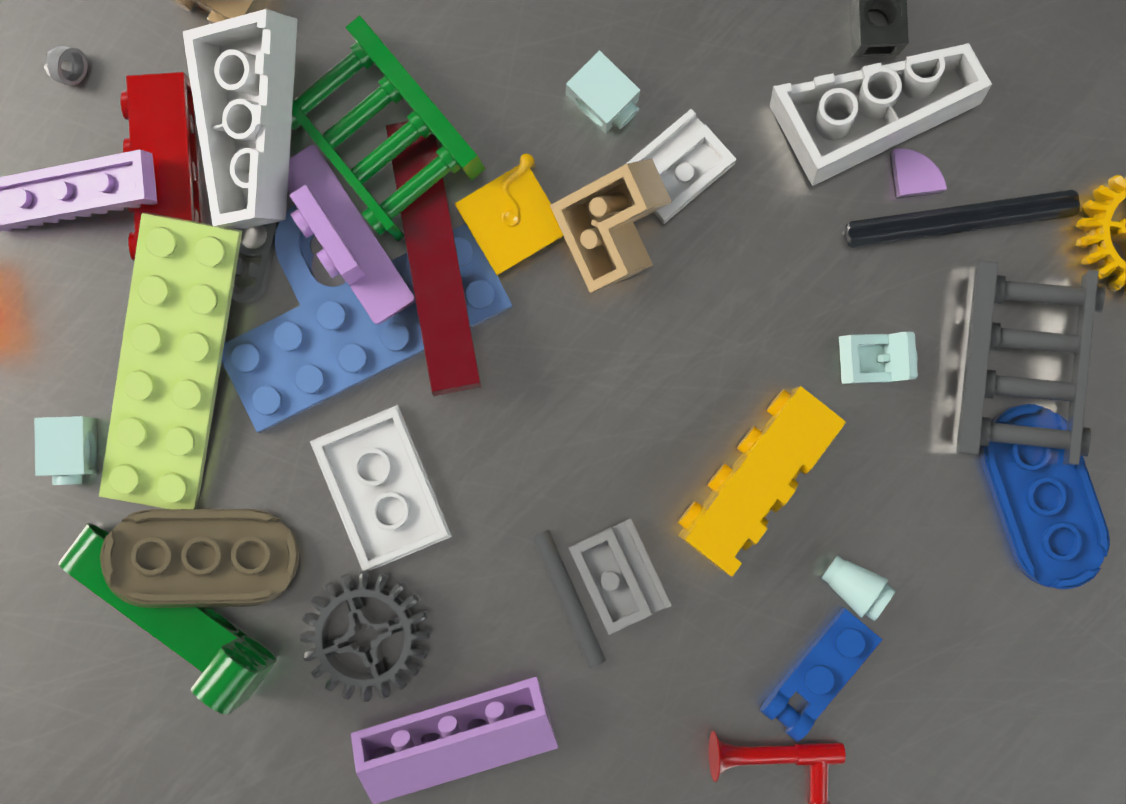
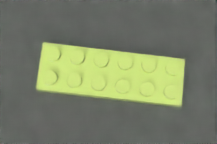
[99,212,242,509]

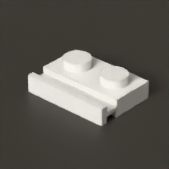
[626,108,736,224]

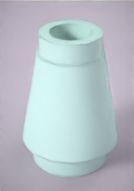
[821,555,896,621]

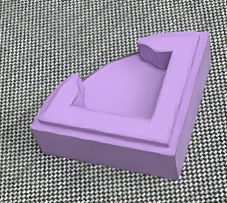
[891,148,947,198]

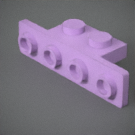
[288,145,415,325]

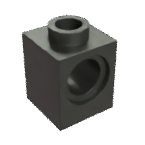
[850,0,909,57]

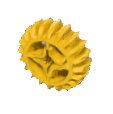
[1075,175,1126,296]

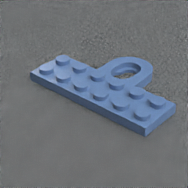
[222,204,513,433]

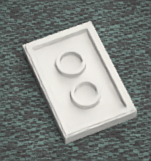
[310,405,453,571]

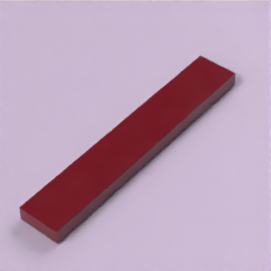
[386,121,482,396]

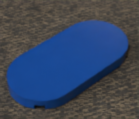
[980,404,1110,589]

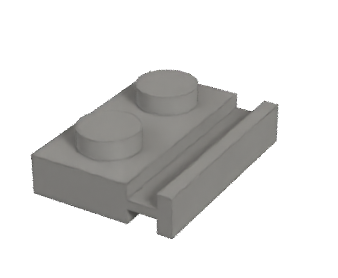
[568,518,672,635]

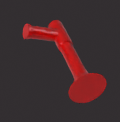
[709,731,846,804]

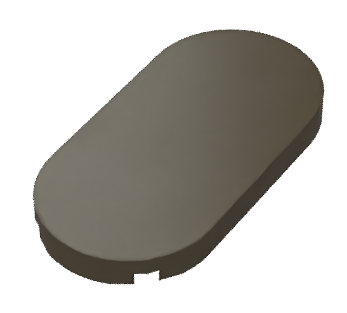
[100,509,299,608]

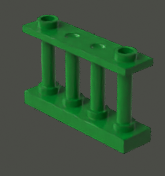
[291,15,486,242]

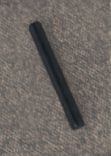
[846,190,1080,248]

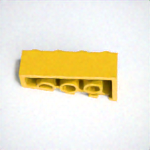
[678,386,846,577]

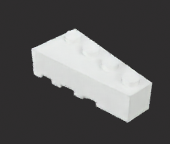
[183,9,298,229]
[770,43,992,186]

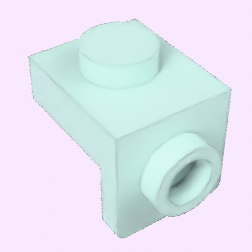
[839,332,918,384]

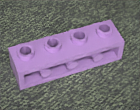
[351,677,558,804]

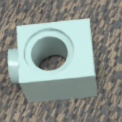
[566,50,640,134]
[34,416,98,485]

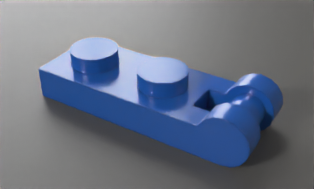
[760,607,883,742]

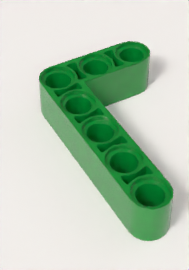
[59,523,277,715]

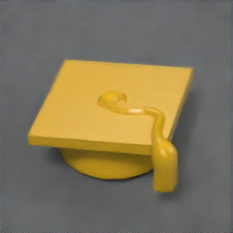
[454,153,564,276]

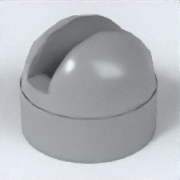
[44,45,88,86]

